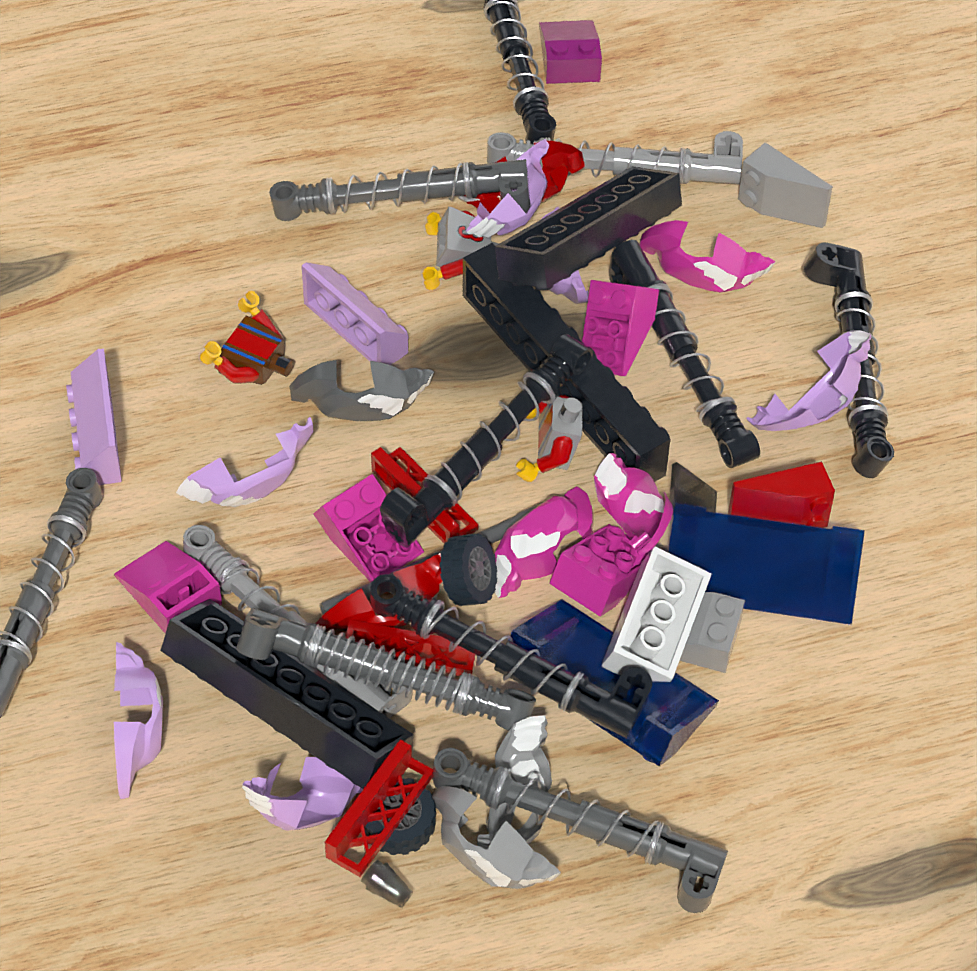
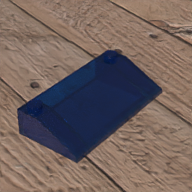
[668,503,865,625]
[508,599,719,766]

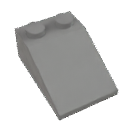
[738,143,833,228]
[679,592,745,673]

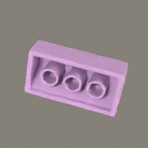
[301,262,408,365]
[66,348,122,485]

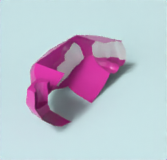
[640,220,775,293]
[594,453,673,556]
[494,486,594,598]

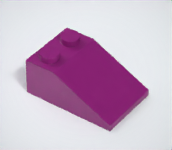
[539,20,602,84]

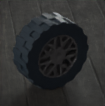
[440,534,498,606]
[364,778,436,855]

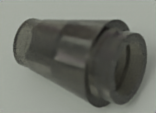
[361,859,413,908]

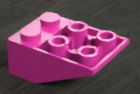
[582,280,659,376]
[313,474,424,582]
[549,524,651,617]
[114,541,222,633]

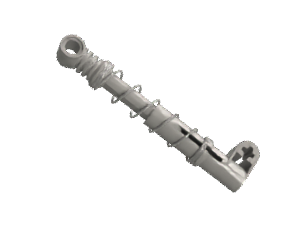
[487,131,743,184]
[183,525,413,718]

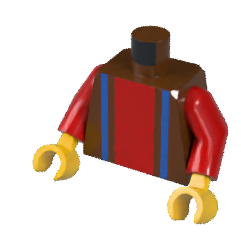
[200,291,294,385]

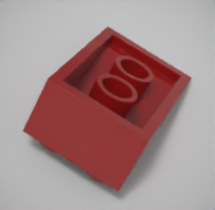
[727,461,835,534]

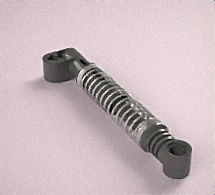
[236,608,536,730]

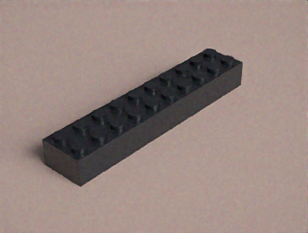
[462,243,671,482]

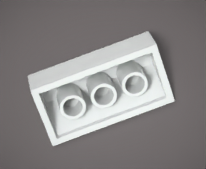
[601,547,711,682]

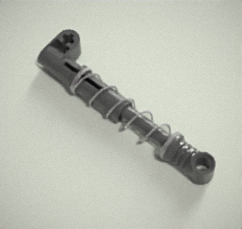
[269,159,531,221]
[0,468,103,718]
[432,748,728,913]

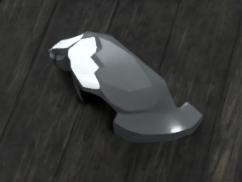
[289,360,434,421]

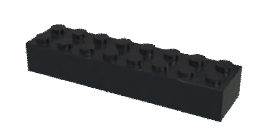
[495,166,682,290]
[160,599,414,789]

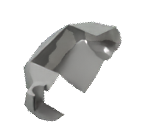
[477,715,552,850]
[432,786,561,889]

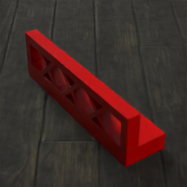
[371,447,479,544]
[345,620,476,676]
[325,739,433,877]

